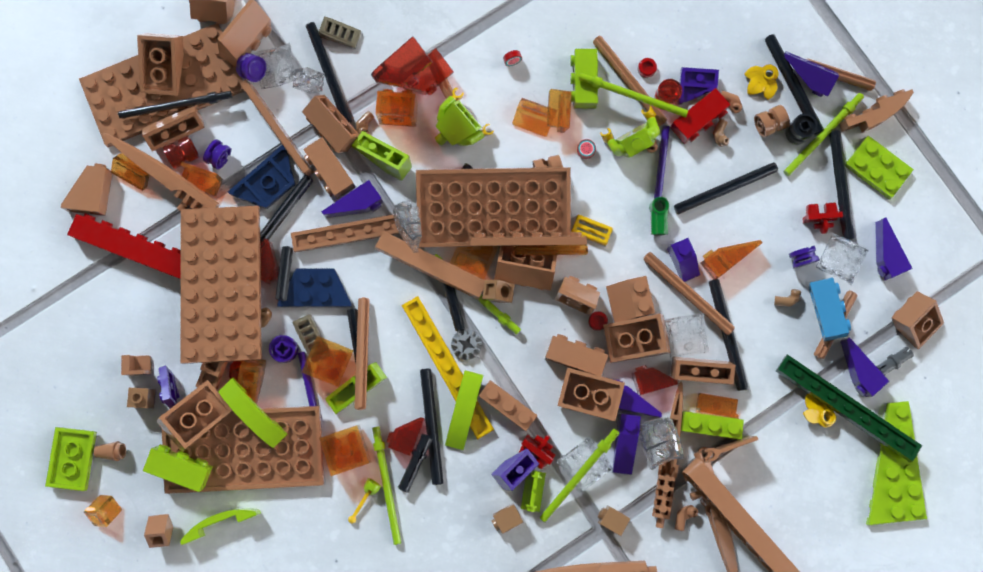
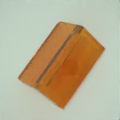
[547,89,571,133]
[512,98,557,137]
[111,153,150,191]
[181,162,223,196]
[695,393,739,419]

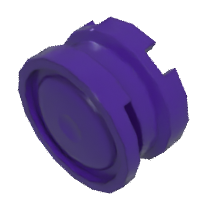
[236,53,267,82]
[203,139,232,170]
[789,245,820,268]
[269,335,299,363]

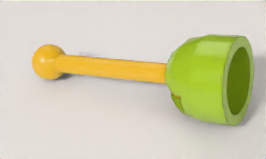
[348,478,381,524]

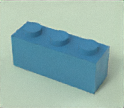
[808,277,851,342]

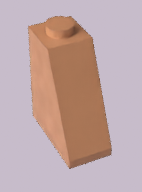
[60,163,113,216]

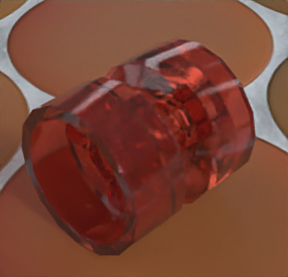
[654,79,682,110]
[163,136,199,169]

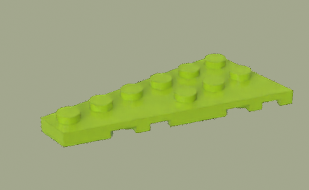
[866,401,927,525]

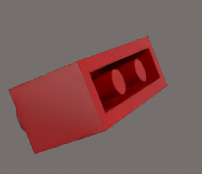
[670,88,730,144]

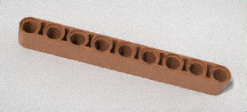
[682,458,800,572]

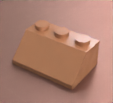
[217,0,272,67]
[494,245,558,291]

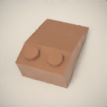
[137,33,184,96]
[554,276,600,315]
[603,314,671,363]
[557,368,625,421]
[156,380,233,452]

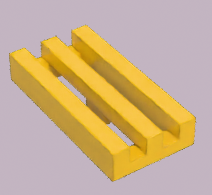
[571,214,613,246]

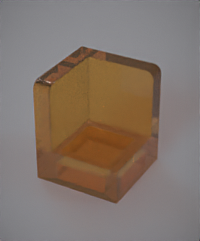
[84,495,122,527]

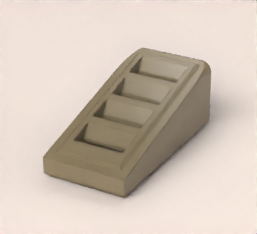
[319,16,361,49]
[292,314,327,358]

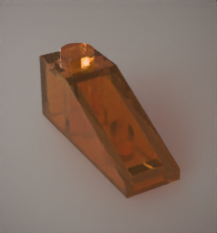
[700,240,763,279]
[238,359,266,404]

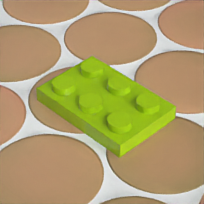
[845,135,914,200]
[45,427,97,491]

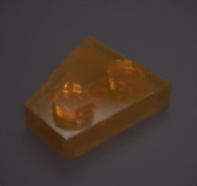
[450,246,499,280]

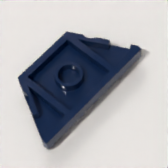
[228,144,296,209]
[277,268,352,307]

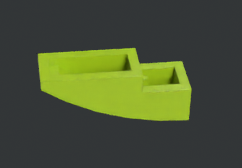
[325,362,387,414]

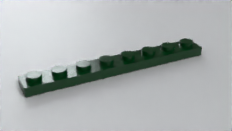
[776,354,923,462]

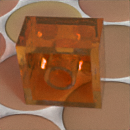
[375,89,418,127]
[301,336,354,387]
[319,425,372,476]

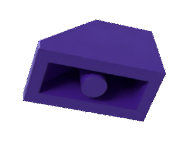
[667,238,700,282]
[491,449,539,491]

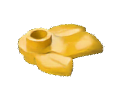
[744,64,779,100]
[803,394,836,428]

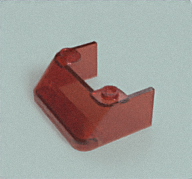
[371,36,454,96]

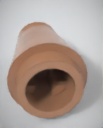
[94,441,126,461]

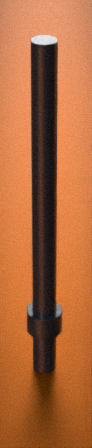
[118,91,233,119]

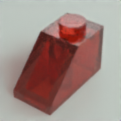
[260,238,279,285]
[631,365,678,395]
[386,417,425,456]

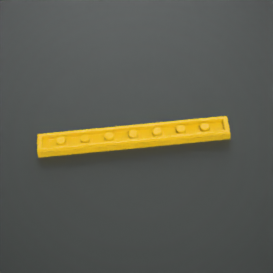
[401,296,494,440]

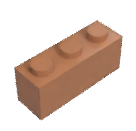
[302,95,360,153]
[142,105,205,152]
[303,137,356,199]
[545,334,608,376]
[670,357,736,384]
[479,380,538,431]

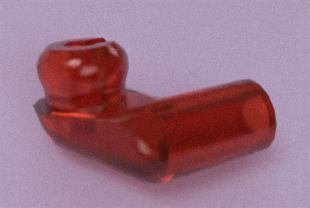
[229,361,247,383]

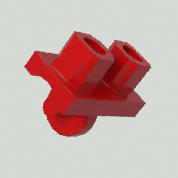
[802,202,843,234]
[519,434,556,470]

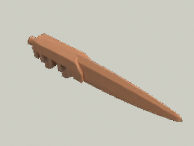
[102,133,220,211]
[652,381,683,528]
[684,451,739,572]
[535,560,657,572]

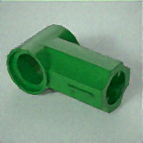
[649,197,669,236]

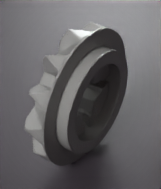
[451,329,482,360]

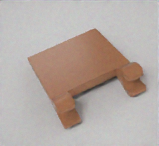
[698,436,758,461]

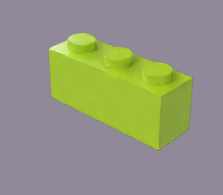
[570,49,598,109]
[681,411,744,439]
[143,444,213,492]

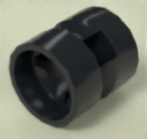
[785,114,817,145]

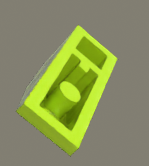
[352,131,412,181]

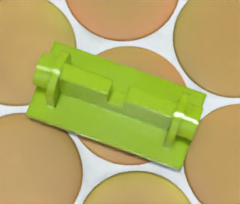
[521,471,546,512]

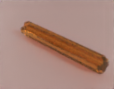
[514,245,588,255]

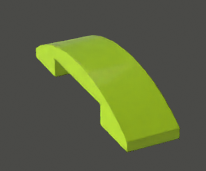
[445,370,484,450]
[218,378,287,448]
[180,508,261,545]

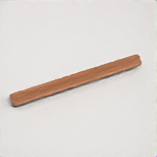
[593,36,667,126]
[644,252,735,335]
[354,297,370,410]

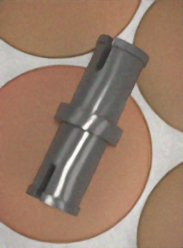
[876,347,914,375]

